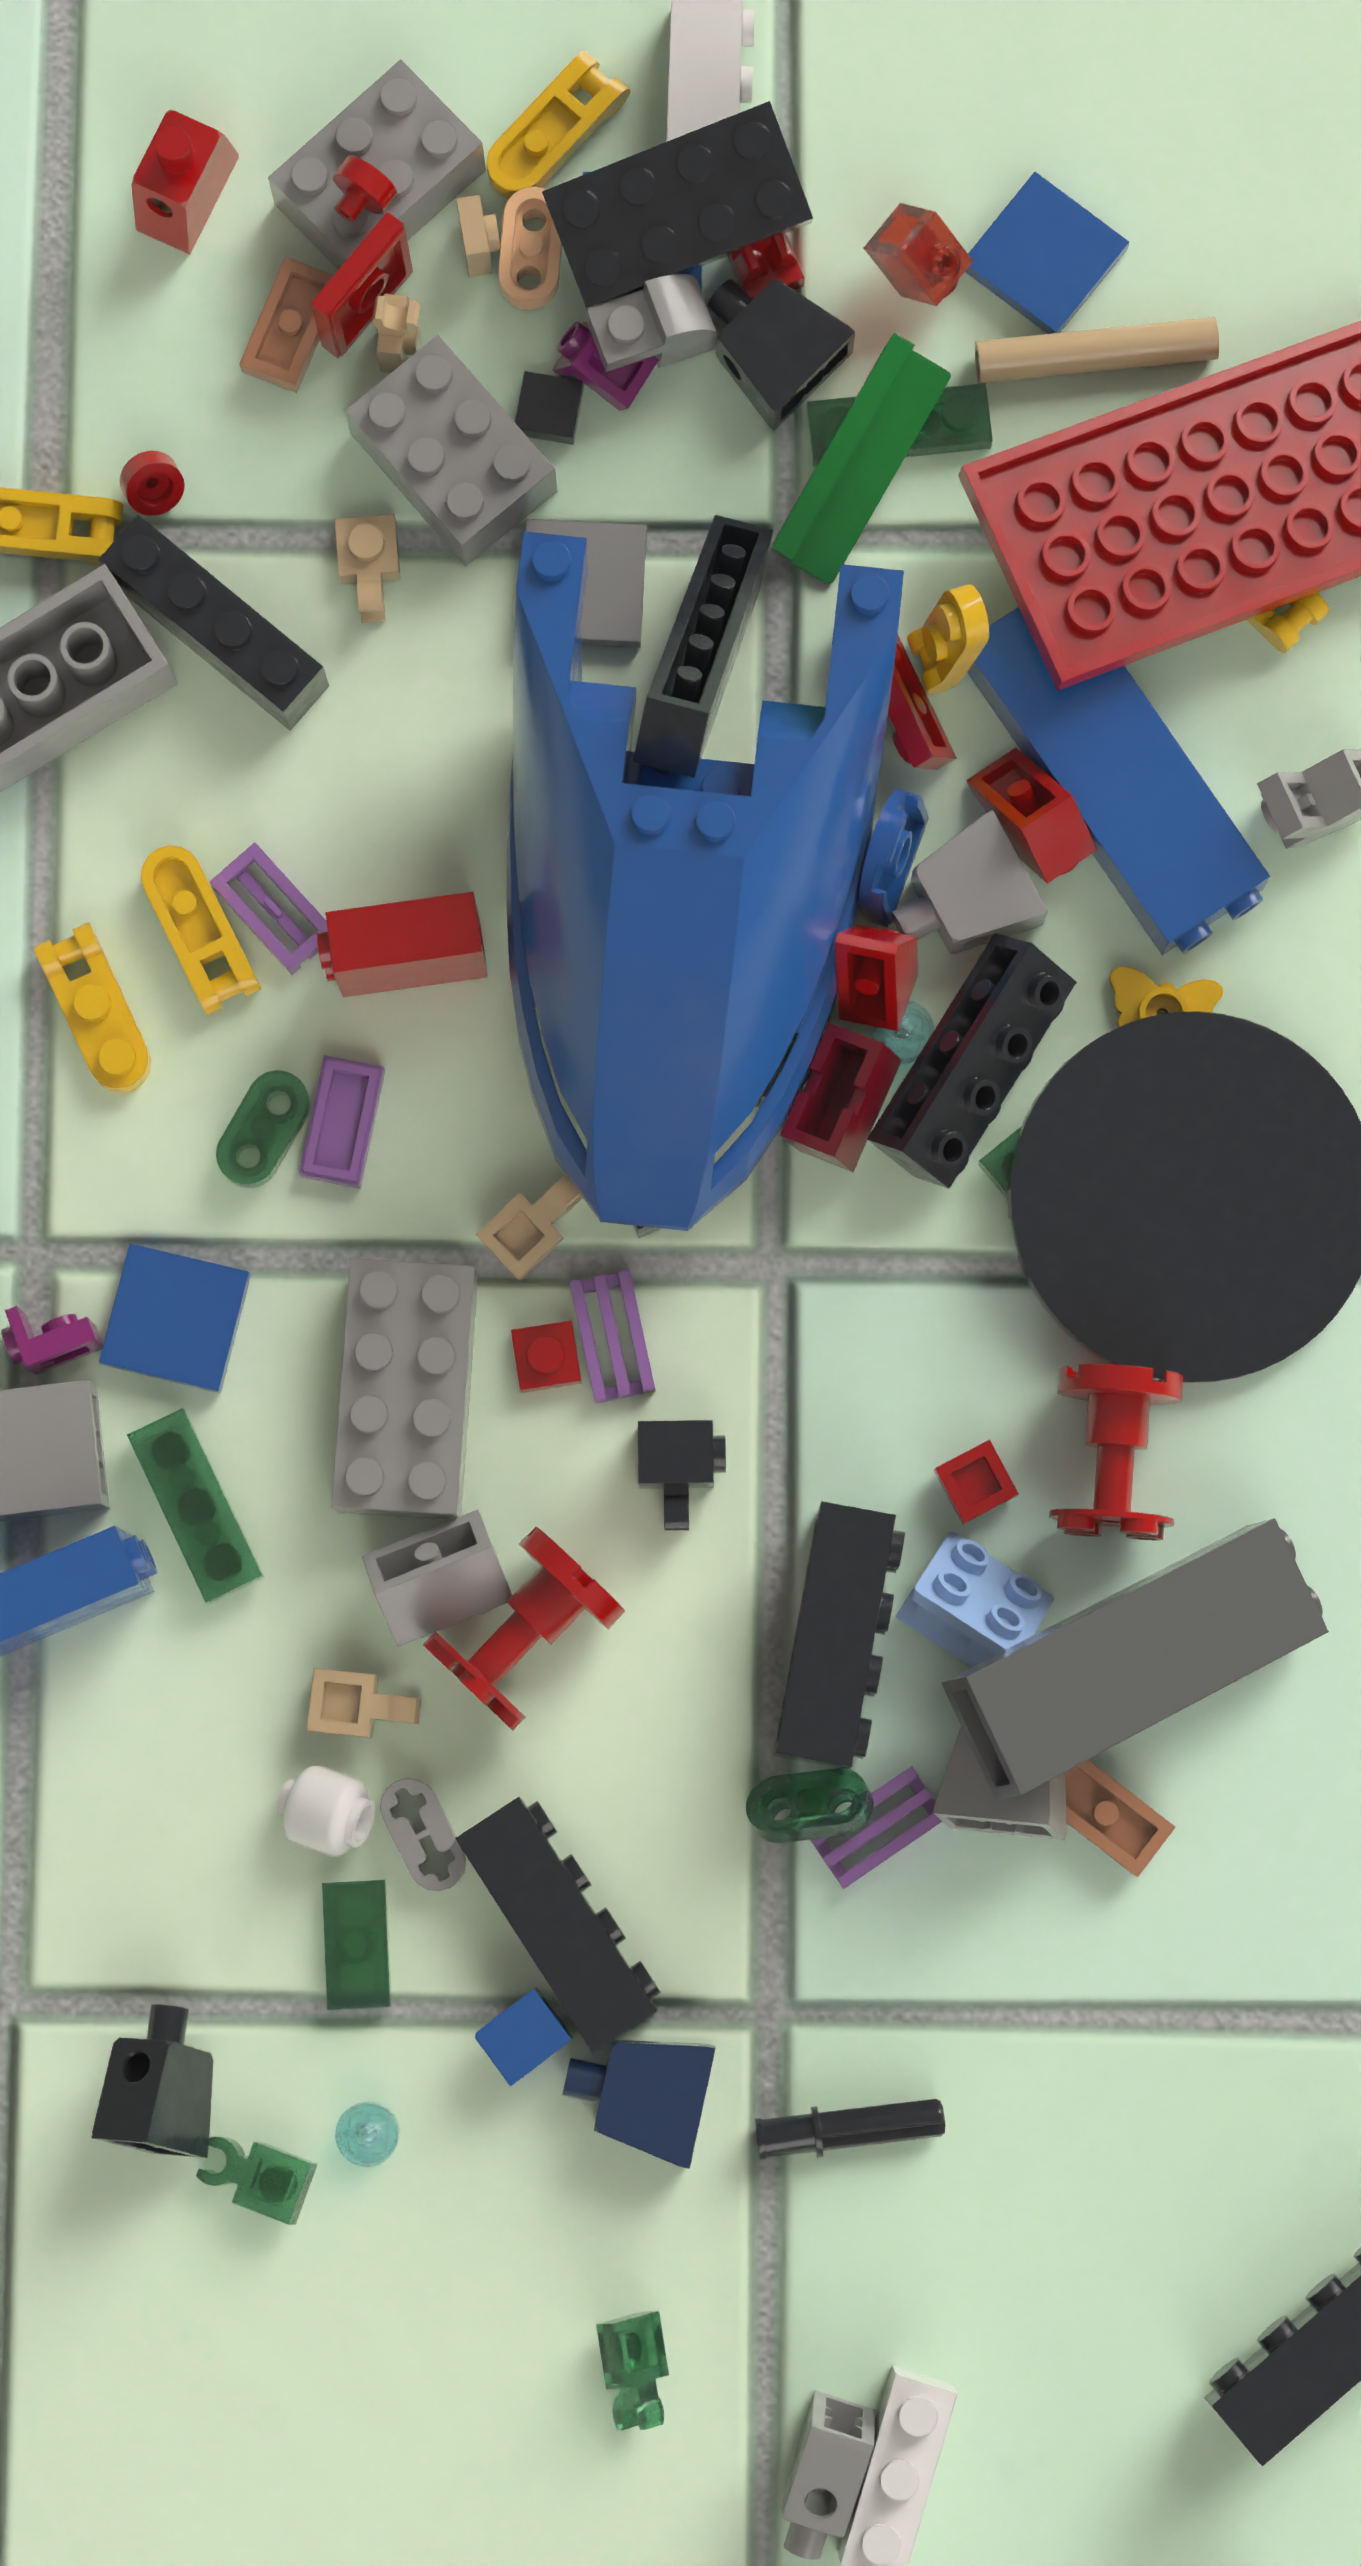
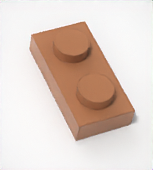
[239,257,334,393]
[1065,1760,1175,1877]

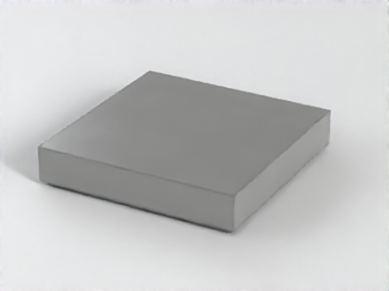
[526,519,647,648]

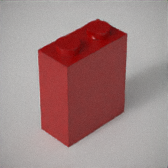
[317,891,488,998]

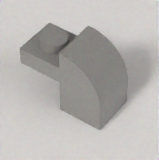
[585,274,718,372]
[1257,749,1361,849]

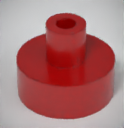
[333,155,397,222]
[119,450,185,516]

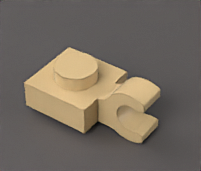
[372,294,421,373]
[335,514,401,623]
[475,1175,583,1281]
[306,1668,421,1738]

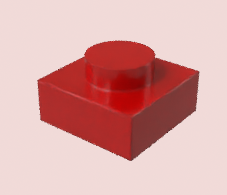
[511,1320,582,1393]
[933,1439,1019,1525]

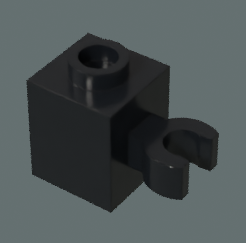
[638,1420,726,1531]

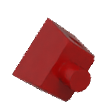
[131,109,239,255]

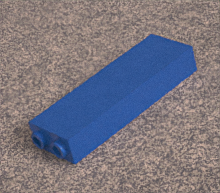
[967,607,1271,956]
[0,1526,158,1657]

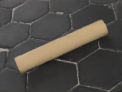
[975,317,1219,384]

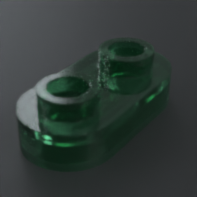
[216,1070,310,1188]
[746,1768,874,1843]

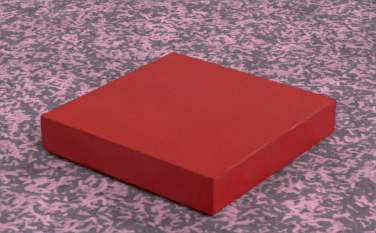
[310,211,413,358]

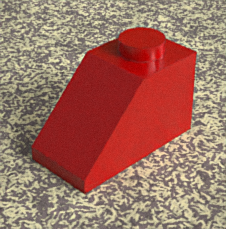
[966,747,1097,884]
[835,925,918,1032]

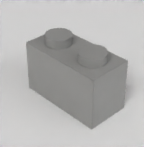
[362,1509,512,1647]

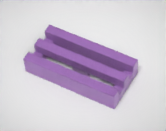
[209,842,328,975]
[569,1269,655,1404]
[808,1766,943,1889]

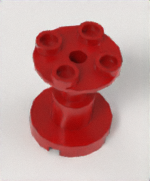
[1049,1364,1183,1541]
[423,1527,625,1731]

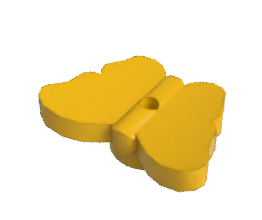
[1109,966,1223,1028]

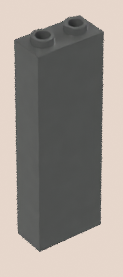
[941,1518,1329,1799]

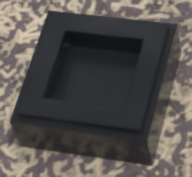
[515,371,584,445]

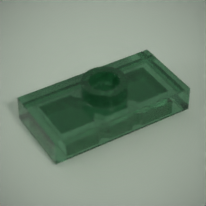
[322,1880,392,2010]

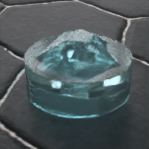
[872,1000,934,1064]
[335,2101,400,2167]

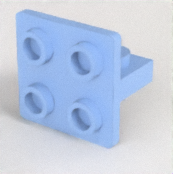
[895,1532,1054,1667]

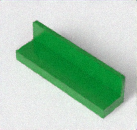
[769,332,951,584]

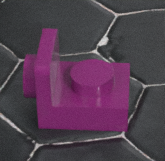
[552,321,659,411]
[1,1306,103,1375]

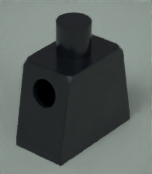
[707,279,855,431]
[91,2004,214,2158]

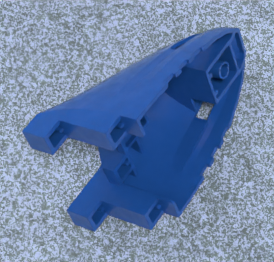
[506,531,904,1231]

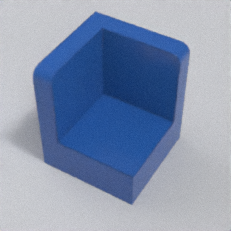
[475,1987,574,2087]

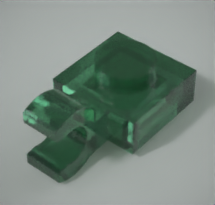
[596,2311,669,2430]

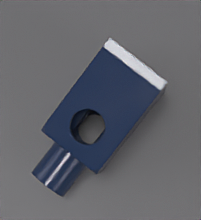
[562,2040,716,2169]

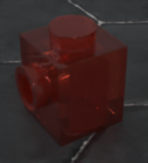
[863,203,973,307]

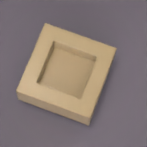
[456,195,501,277]

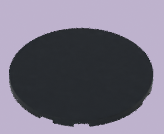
[1007,1011,1361,1383]

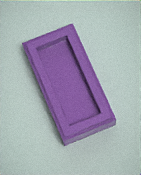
[299,1055,385,1189]

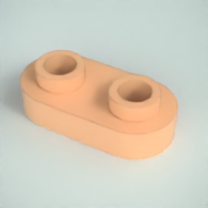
[499,187,562,310]

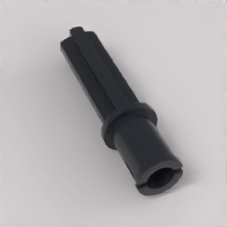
[755,2099,946,2160]

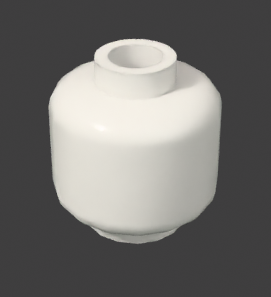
[277,1765,375,1857]

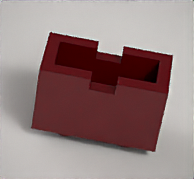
[780,1022,902,1173]

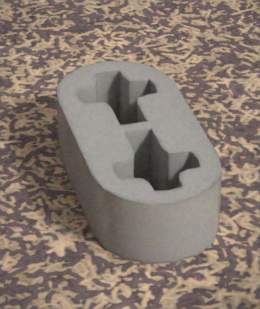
[380,1778,466,1891]

